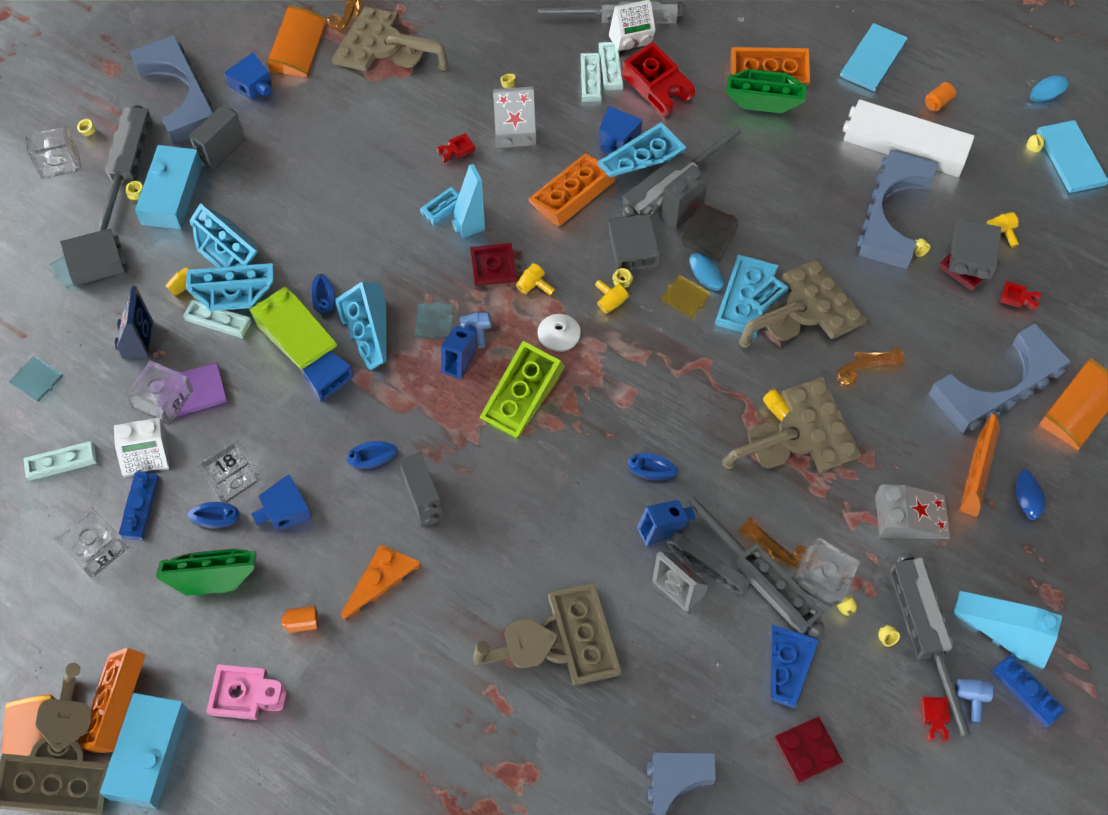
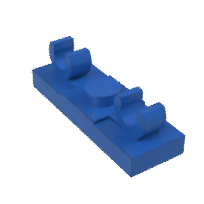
[118,471,159,540]
[991,654,1066,727]

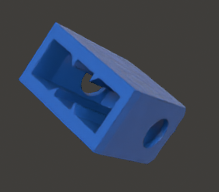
[224,53,272,99]
[598,106,643,154]
[441,325,477,379]
[302,351,353,401]
[251,475,312,530]
[637,500,695,547]

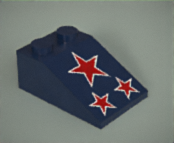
[115,286,154,359]

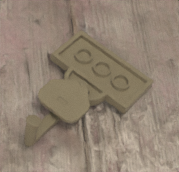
[332,7,449,71]
[739,259,867,348]
[722,376,861,473]
[472,583,622,686]
[0,663,109,815]

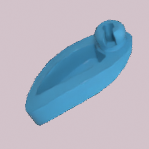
[1030,75,1069,102]
[689,253,724,291]

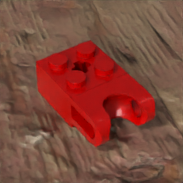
[622,42,695,116]

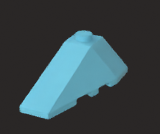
[452,164,485,239]
[335,282,386,370]
[953,591,1062,669]

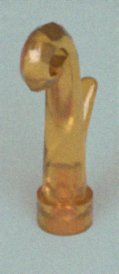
[326,0,360,30]
[836,348,904,386]
[739,517,813,567]

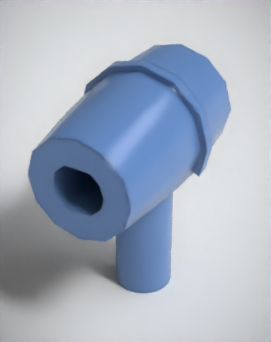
[460,312,492,348]
[955,679,994,723]

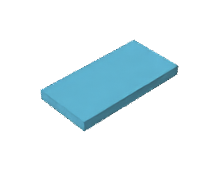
[840,23,908,92]
[1036,120,1108,193]
[715,254,779,337]

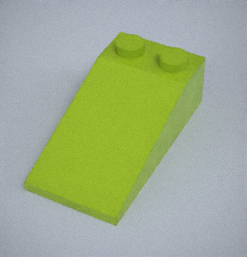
[249,287,337,370]
[479,341,565,439]

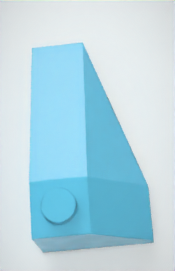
[597,122,687,177]

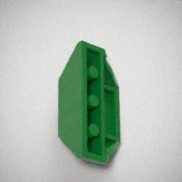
[726,69,807,113]
[156,548,257,596]

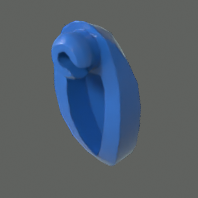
[310,274,335,313]
[346,441,398,469]
[628,453,679,481]
[1016,469,1045,520]
[187,502,240,529]

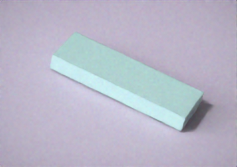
[599,42,623,91]
[581,53,602,102]
[183,300,252,339]
[23,441,97,481]

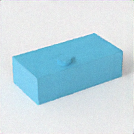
[135,145,203,229]
[100,693,189,809]

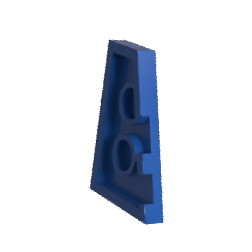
[772,624,819,709]

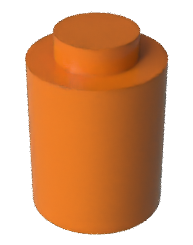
[925,82,956,111]
[282,605,319,633]

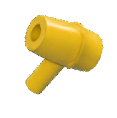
[986,212,1019,248]
[516,263,555,296]
[165,267,198,301]
[595,280,629,314]
[763,389,790,421]

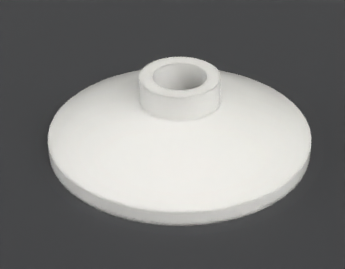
[538,314,581,352]

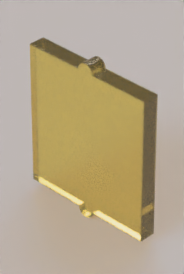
[660,275,710,319]

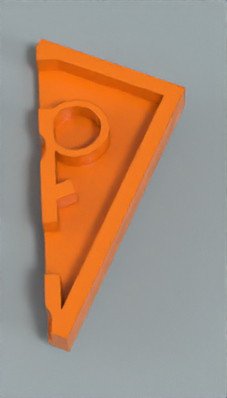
[340,544,421,620]

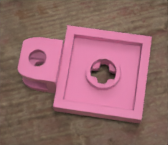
[206,664,287,720]

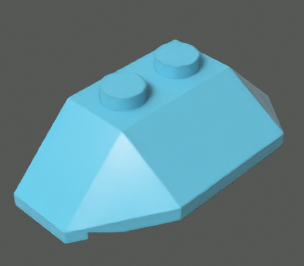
[190,203,258,268]
[186,263,274,311]

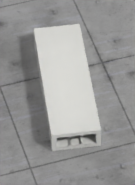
[842,99,974,178]

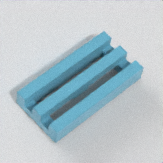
[420,187,459,225]
[745,276,789,316]

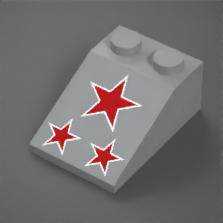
[493,87,536,148]
[875,484,950,539]
[652,551,708,612]

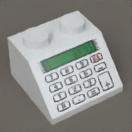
[609,0,655,51]
[114,418,169,477]

